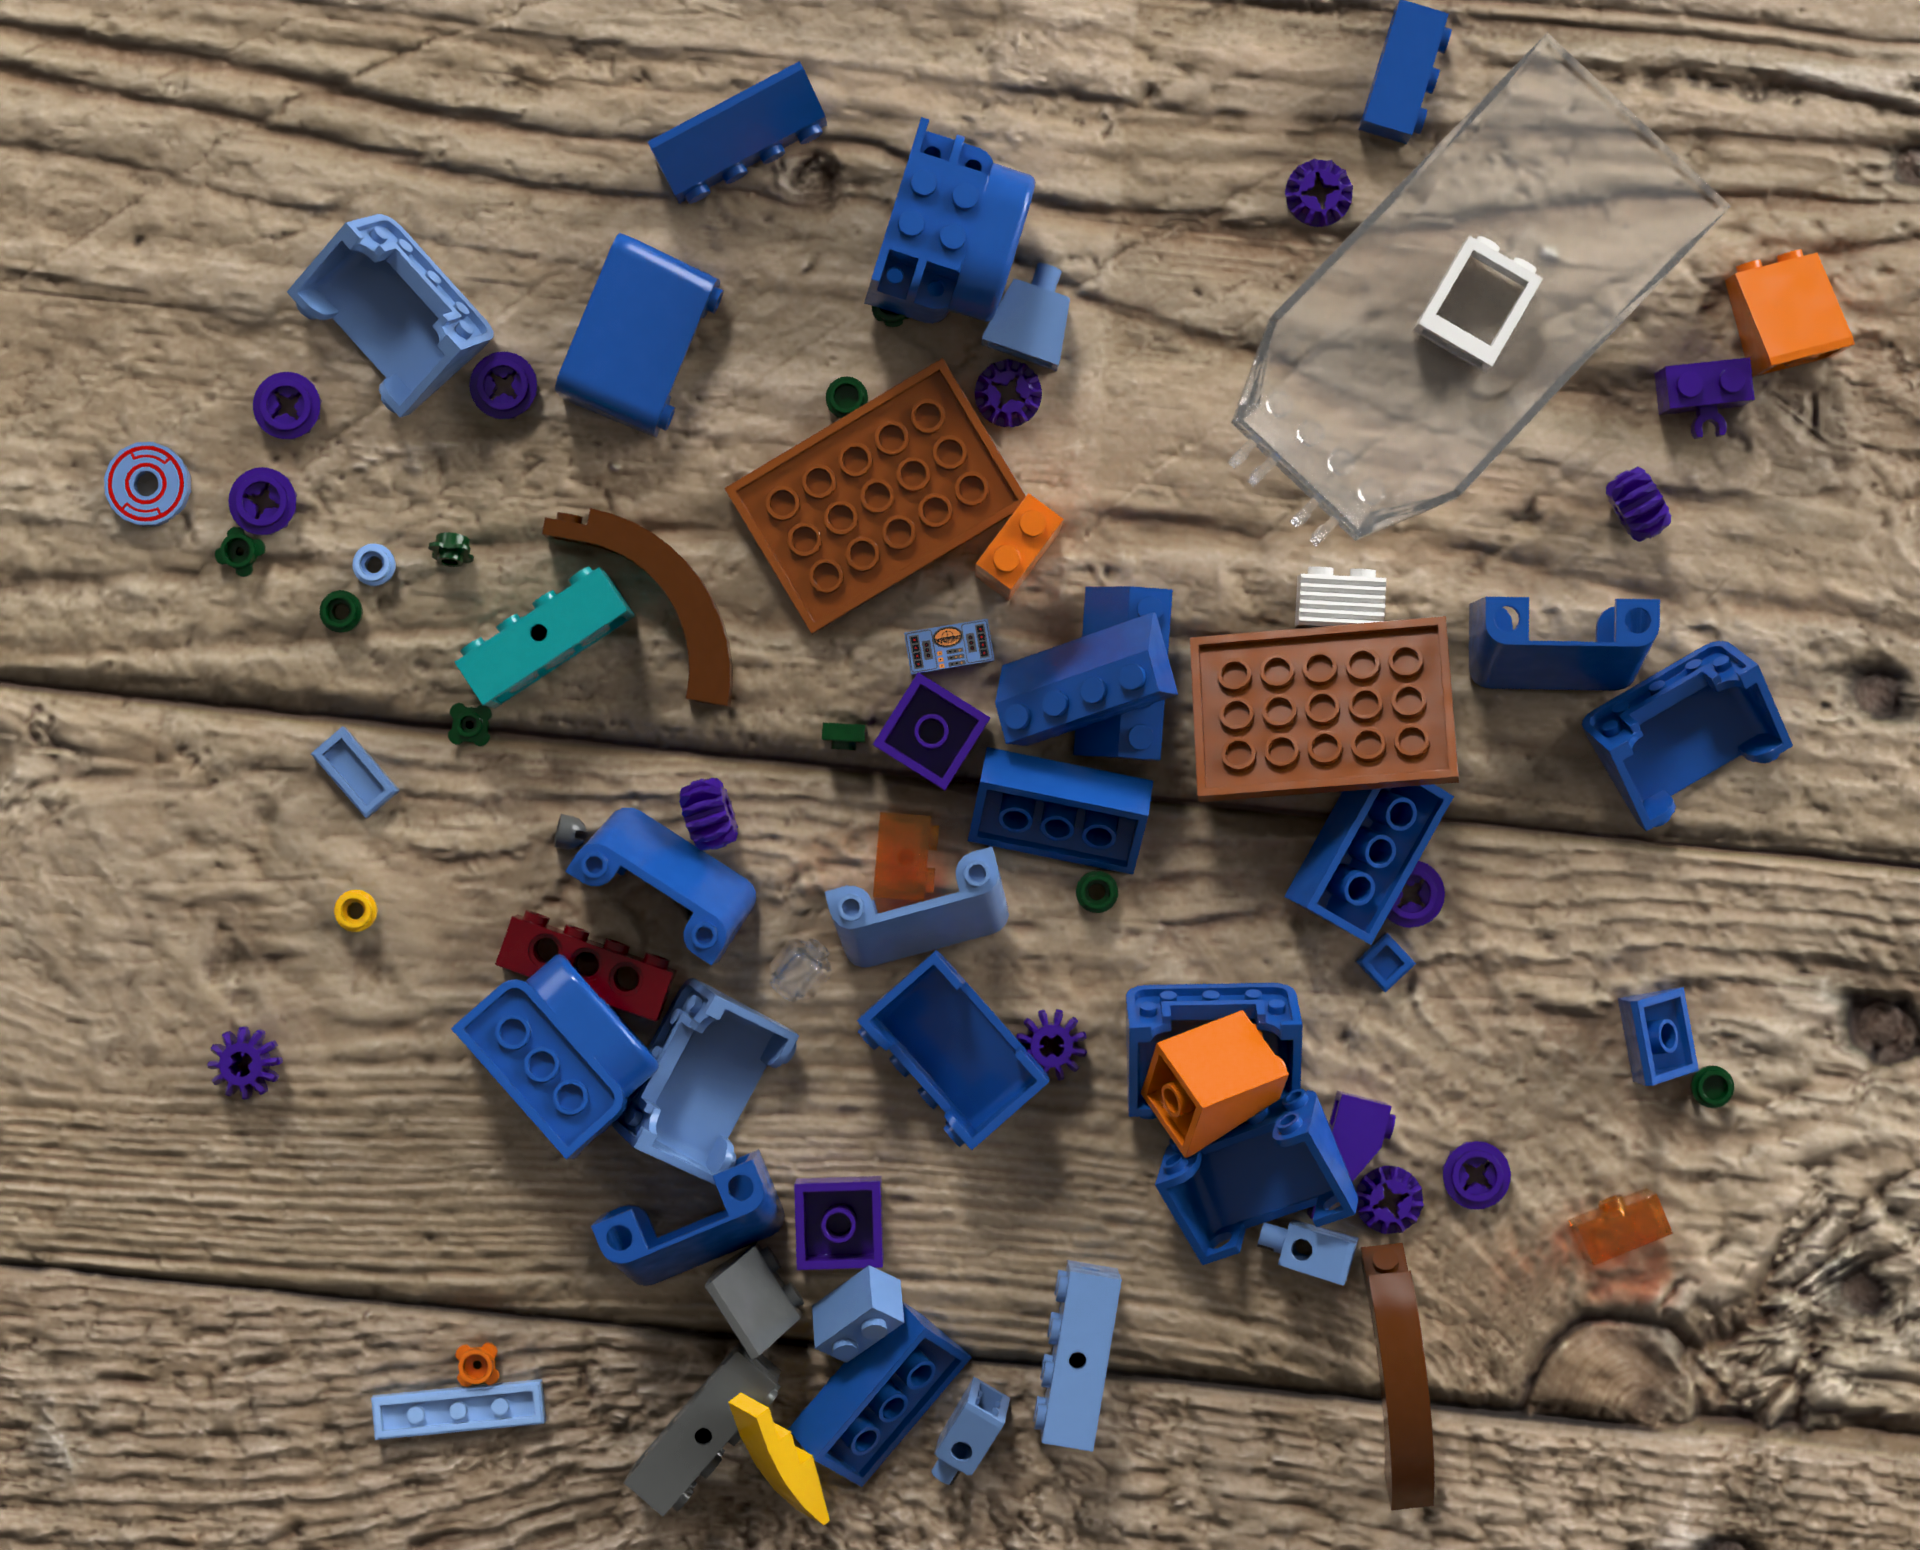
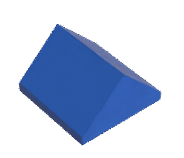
[1618,987,1699,1086]

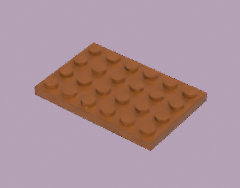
[724,358,1026,635]
[1190,616,1459,802]

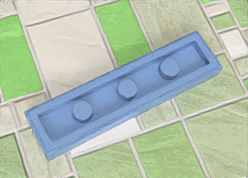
[371,1379,546,1440]

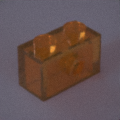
[873,812,939,901]
[1568,1188,1673,1266]

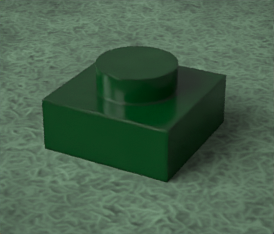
[822,722,867,751]

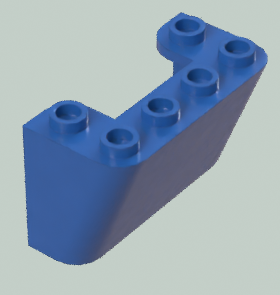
[1469,597,1660,691]
[857,950,1050,1150]
[1155,1089,1358,1265]
[591,1149,785,1286]

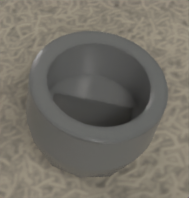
[554,814,587,850]

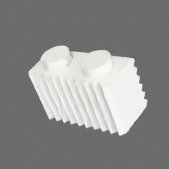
[1295,567,1386,628]

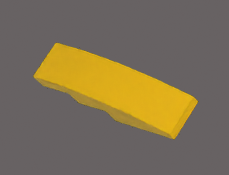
[728,1393,830,1525]

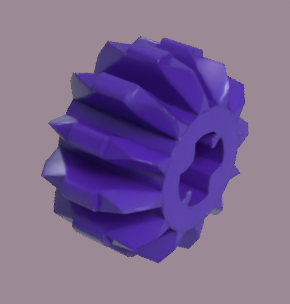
[1606,466,1671,542]
[679,778,738,851]
[1016,1009,1087,1080]
[207,1026,283,1100]

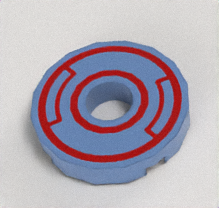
[104,442,191,527]

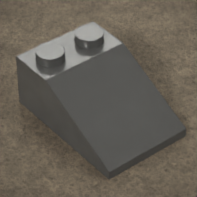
[705,1242,804,1360]

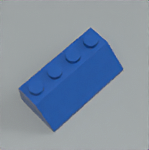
[648,61,827,204]
[1073,586,1173,761]
[995,612,1178,746]
[968,747,1153,875]
[1284,784,1454,945]
[788,1302,972,1487]

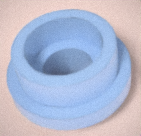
[352,544,396,586]

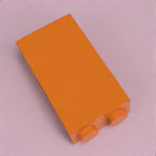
[975,493,1064,601]

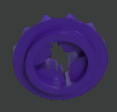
[1285,158,1353,227]
[469,352,537,419]
[974,359,1042,427]
[253,372,322,440]
[228,467,297,535]
[1387,861,1445,928]
[1442,1141,1511,1210]
[1356,1166,1424,1234]

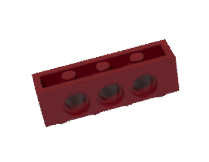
[495,910,677,1021]

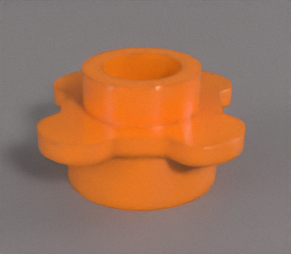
[455,1342,500,1387]

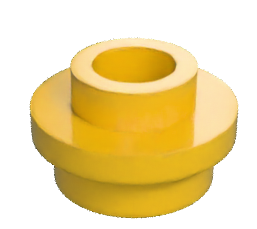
[334,890,378,932]

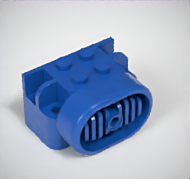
[864,117,1036,324]
[451,954,659,1160]

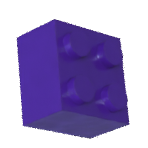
[872,672,990,791]
[794,1176,884,1270]

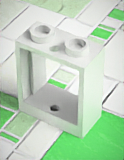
[1412,236,1543,373]

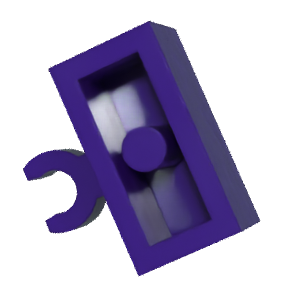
[1654,357,1755,439]

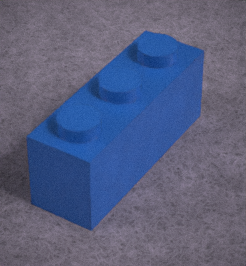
[1358,0,1452,144]

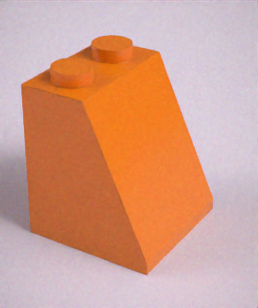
[1725,249,1855,378]
[1140,1010,1289,1158]

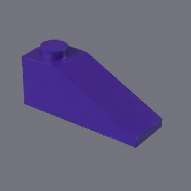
[1306,1091,1396,1219]

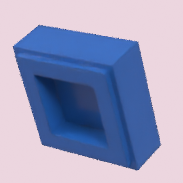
[1355,932,1416,993]

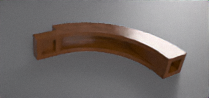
[542,508,733,708]
[1360,1243,1435,1511]

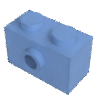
[812,1265,904,1363]

